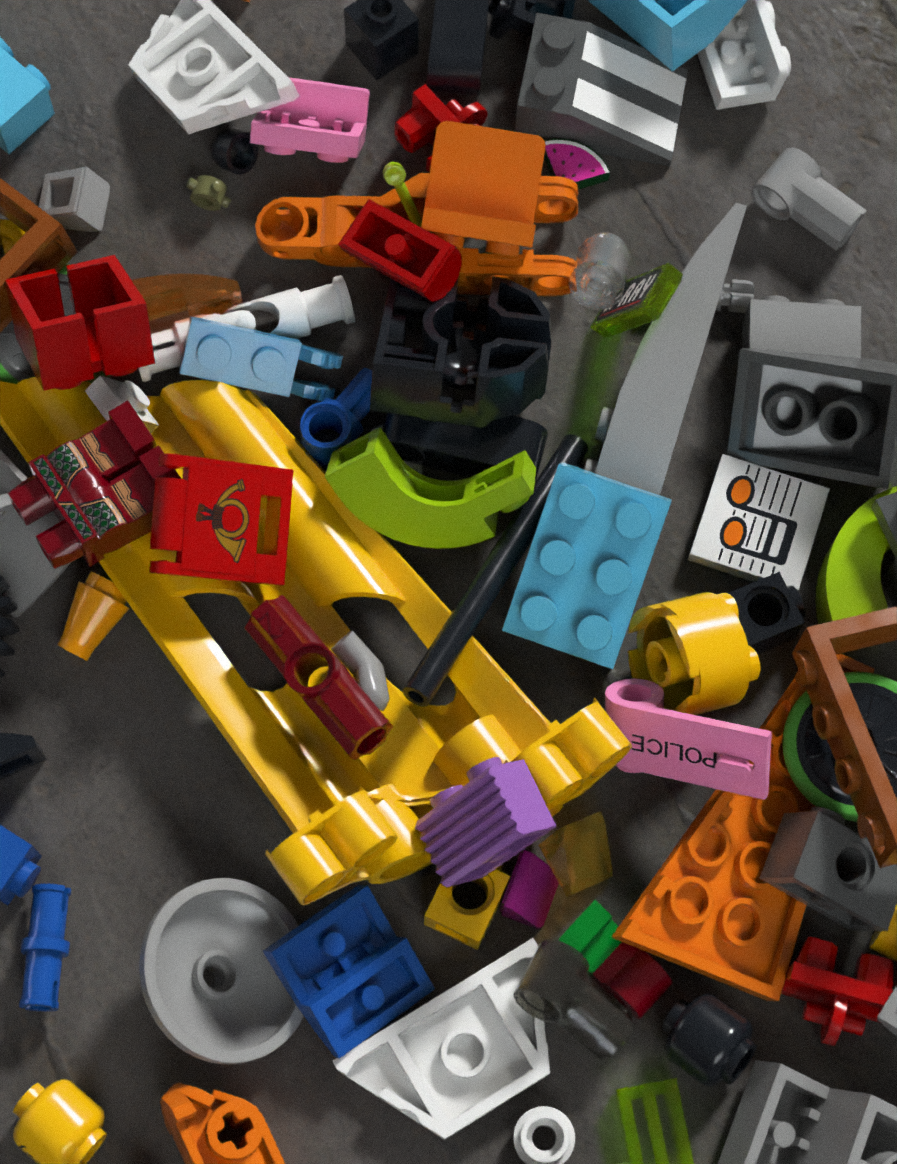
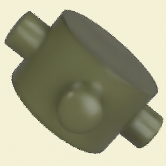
[186,175,231,211]

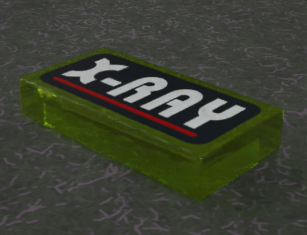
[590,262,683,338]

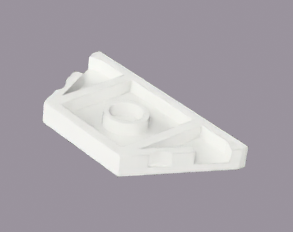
[128,0,300,134]
[332,938,550,1140]

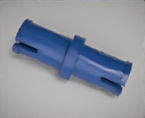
[19,883,71,1012]

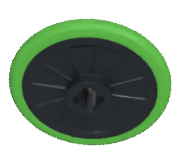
[782,672,897,822]

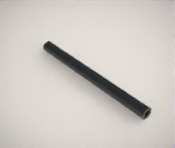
[402,434,588,707]

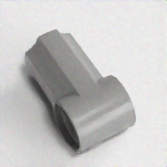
[751,147,867,251]

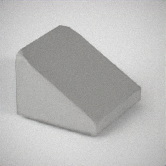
[39,166,110,232]

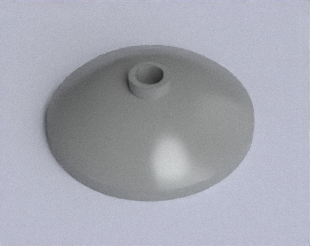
[139,878,304,1065]

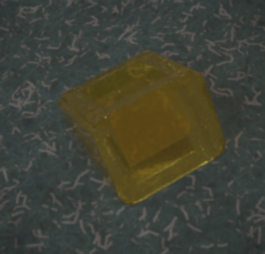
[538,811,613,897]

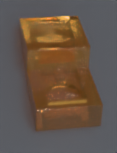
[132,274,243,321]

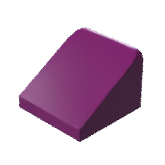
[500,850,560,929]

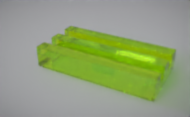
[614,1078,694,1164]

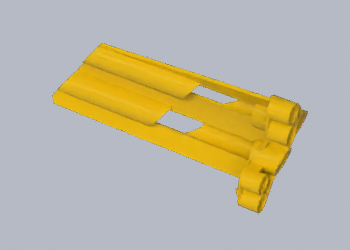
[0,377,632,905]

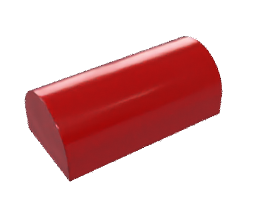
[338,199,462,301]

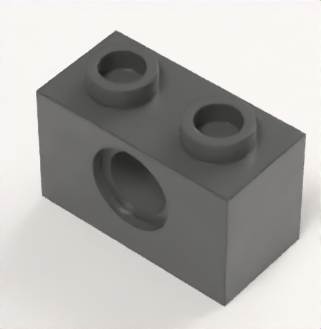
[760,806,897,931]

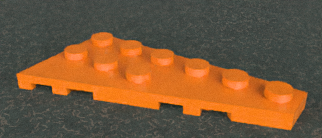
[611,654,874,1001]

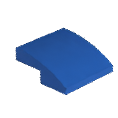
[263,885,435,1059]

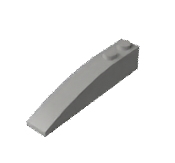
[584,203,747,495]

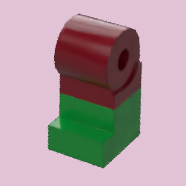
[554,900,672,1019]

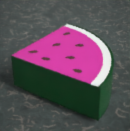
[544,139,610,190]

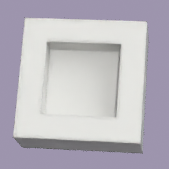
[85,376,159,433]

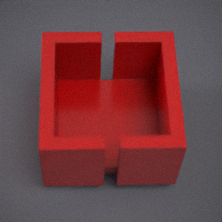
[5,255,155,391]

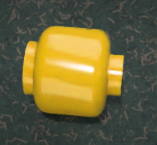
[13,1079,107,1164]

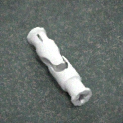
[138,275,355,382]

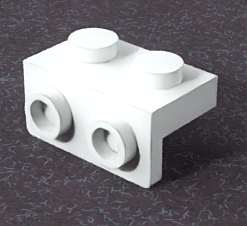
[697,0,791,110]

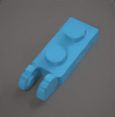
[179,316,343,401]

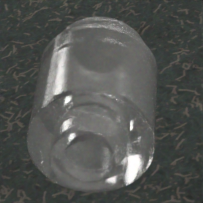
[569,233,631,310]

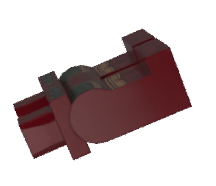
[8,400,181,569]

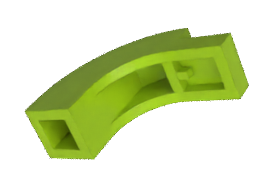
[325,427,536,549]
[815,486,897,624]

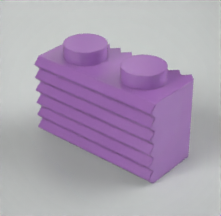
[415,757,556,887]

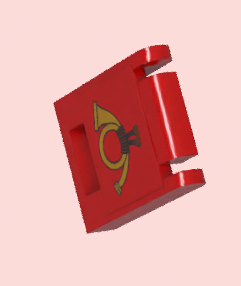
[149,453,294,585]

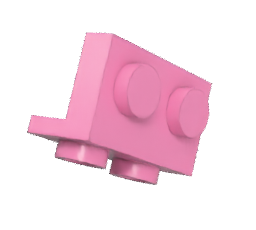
[250,77,370,163]

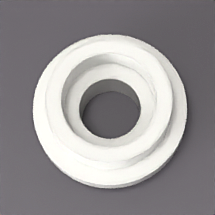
[513,1106,575,1164]

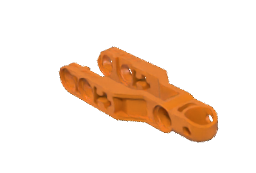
[255,173,578,296]

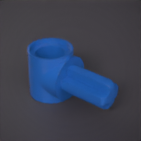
[300,368,373,470]

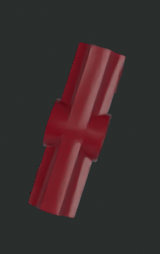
[244,595,394,761]

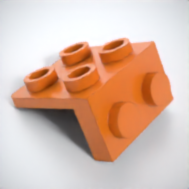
[421,121,546,257]

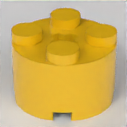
[628,592,761,715]

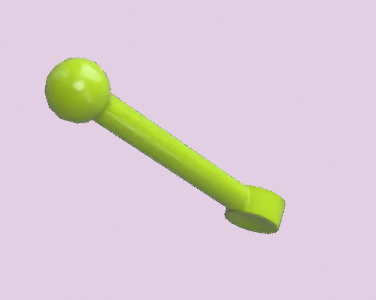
[383,162,422,227]

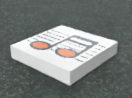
[688,454,830,591]

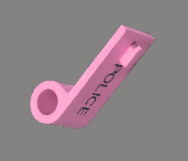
[605,678,772,800]

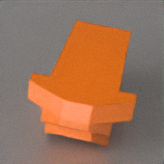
[160,1082,285,1164]

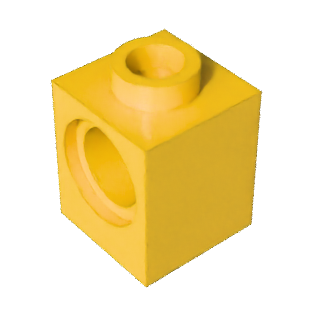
[424,865,510,950]

